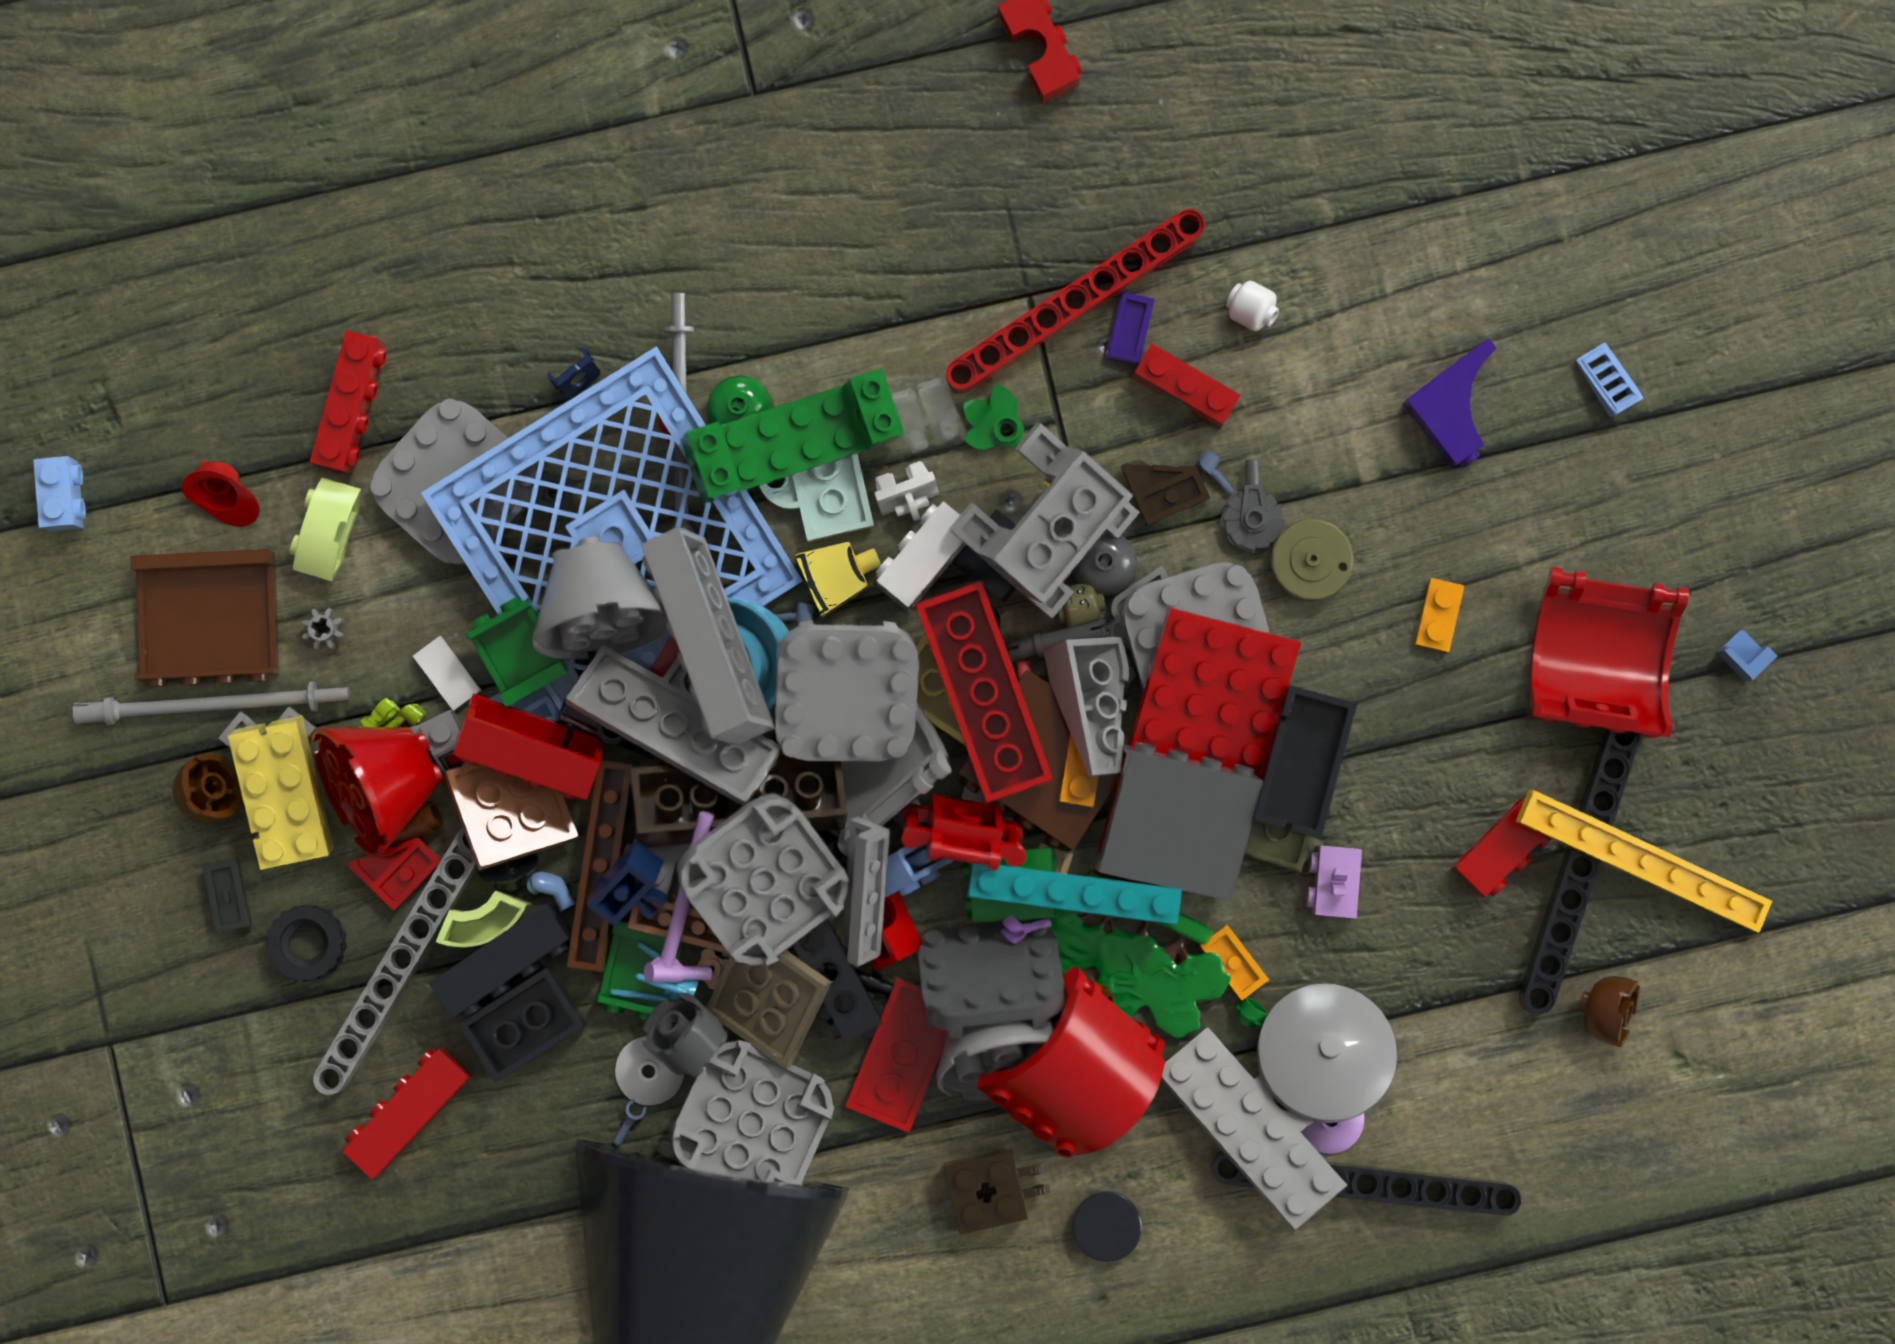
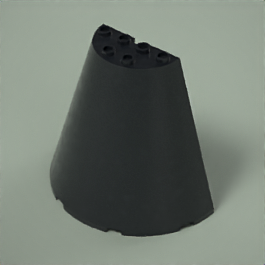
[575,1138,849,1344]

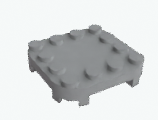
[370,399,537,566]
[1120,562,1270,695]
[773,620,919,761]
[677,794,849,966]
[670,1040,834,1186]

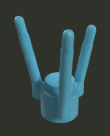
[610,941,698,1003]

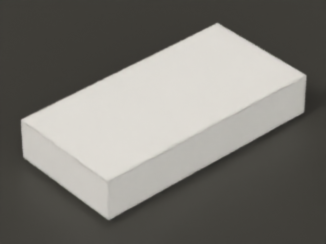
[413,636,482,711]

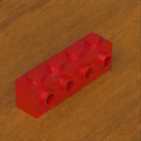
[310,330,387,476]
[342,1047,473,1180]

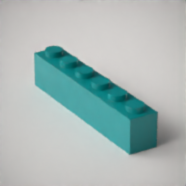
[966,863,1182,925]

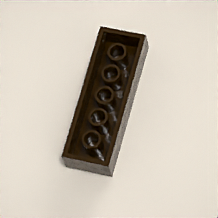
[630,754,848,848]

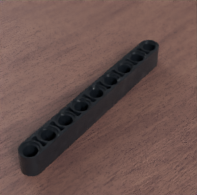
[1519,729,1641,1014]
[1210,1151,1522,1216]

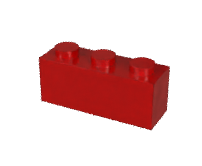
[1451,795,1552,897]

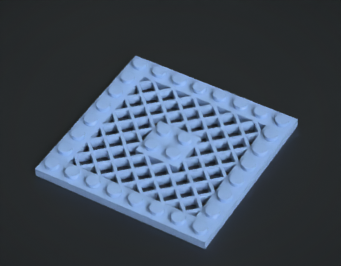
[421,346,803,727]

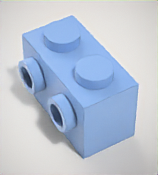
[33,456,86,532]
[885,844,955,897]

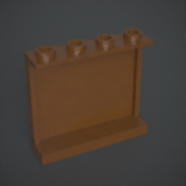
[130,549,280,687]
[957,669,1130,851]

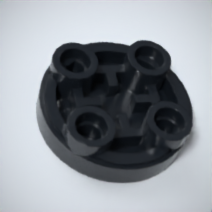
[1072,1191,1142,1262]

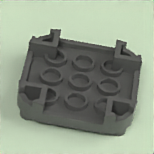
[919,919,1066,1038]

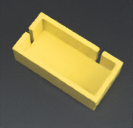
[228,715,334,870]

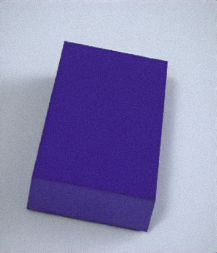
[1106,291,1155,366]

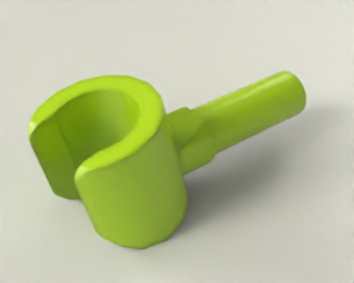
[384,703,426,727]

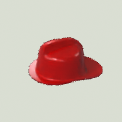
[181,460,260,527]

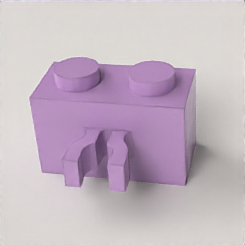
[1306,846,1362,918]

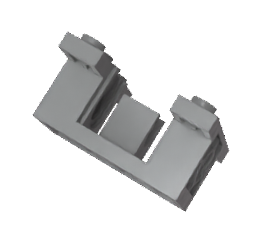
[948,423,1140,618]

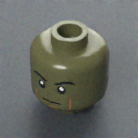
[1056,583,1106,628]

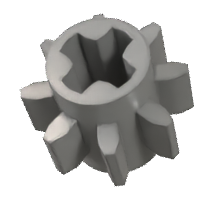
[302,608,346,650]

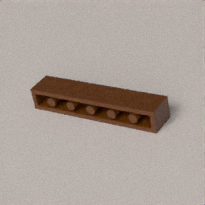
[567,760,637,972]

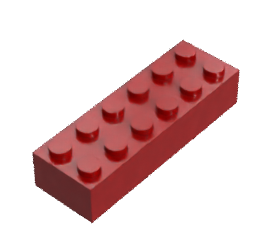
[915,581,1053,804]

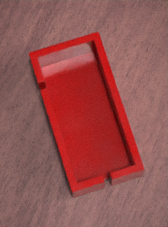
[453,693,604,800]

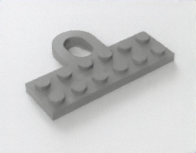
[566,645,782,806]
[1161,1027,1347,1232]

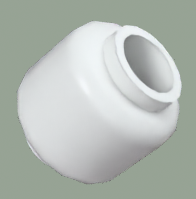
[1226,281,1279,331]

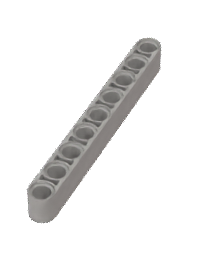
[313,827,477,1095]

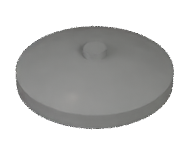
[1257,984,1397,1123]

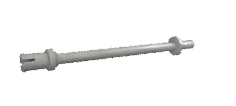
[663,293,696,534]
[73,681,350,725]

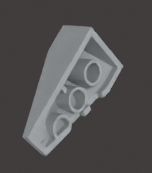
[1044,637,1129,777]

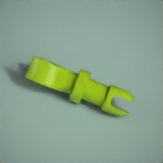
[359,697,400,727]

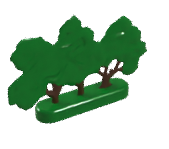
[1041,869,1231,1038]

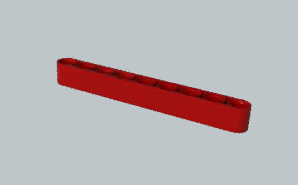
[946,209,1205,394]

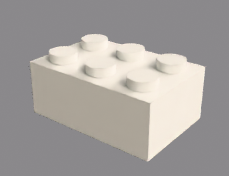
[876,501,966,613]

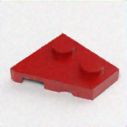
[347,837,442,911]

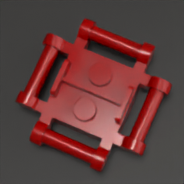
[901,794,1026,871]

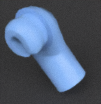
[526,871,576,912]

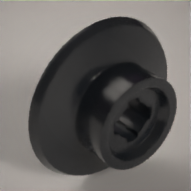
[476,853,538,891]

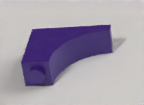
[1403,338,1497,468]

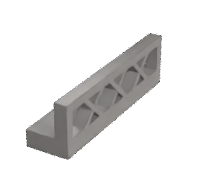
[842,816,890,967]

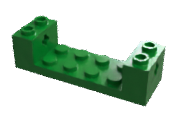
[680,368,905,505]

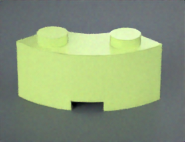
[290,477,361,581]
[436,891,532,947]

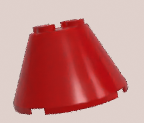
[312,727,443,857]

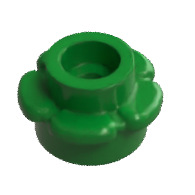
[1235,997,1268,1028]

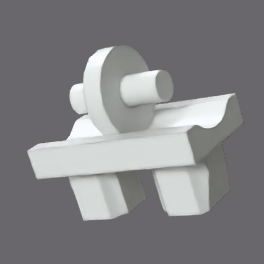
[874,461,940,521]

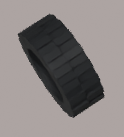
[266,905,347,982]

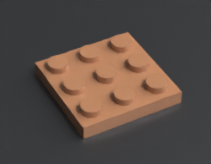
[444,764,578,870]

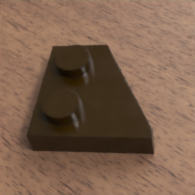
[1121,463,1210,526]

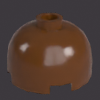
[172,753,243,825]
[1579,976,1640,1047]

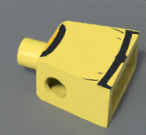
[795,542,881,618]

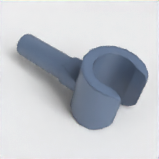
[1197,450,1234,495]
[776,603,816,623]
[613,1099,646,1146]

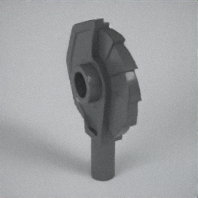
[1220,459,1285,553]

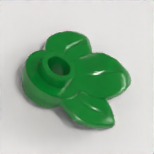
[963,384,1024,450]

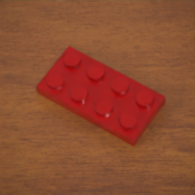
[845,977,948,1133]

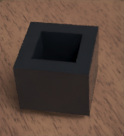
[535,470,576,511]

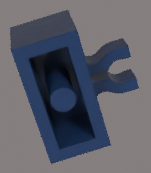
[587,841,668,926]

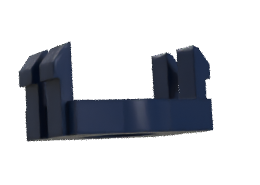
[547,348,601,399]

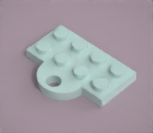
[760,454,874,542]

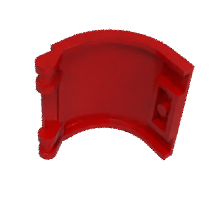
[1529,567,1689,738]
[977,967,1166,1158]

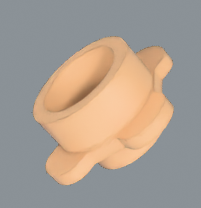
[695,948,728,990]

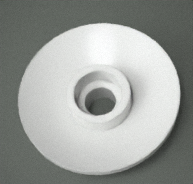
[615,1036,684,1105]

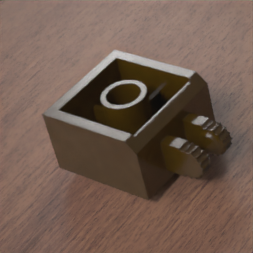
[944,1148,1050,1235]

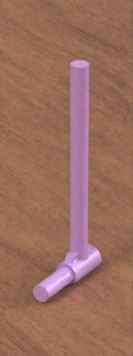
[644,812,713,982]

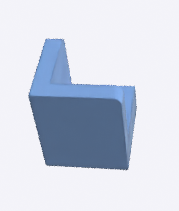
[1716,630,1777,682]

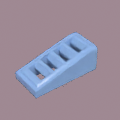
[1575,343,1643,418]

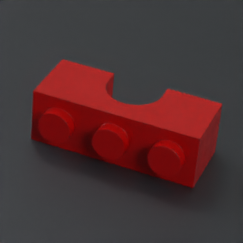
[997,0,1082,103]
[1132,343,1240,430]
[844,869,923,971]

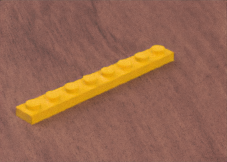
[1516,790,1772,933]

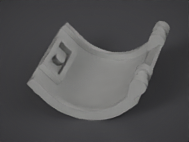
[761,703,951,857]

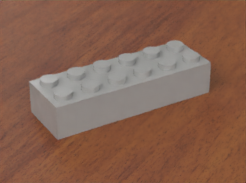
[641,527,775,745]

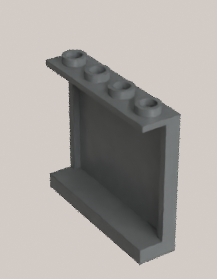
[1093,742,1263,901]

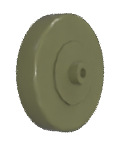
[1270,519,1354,602]

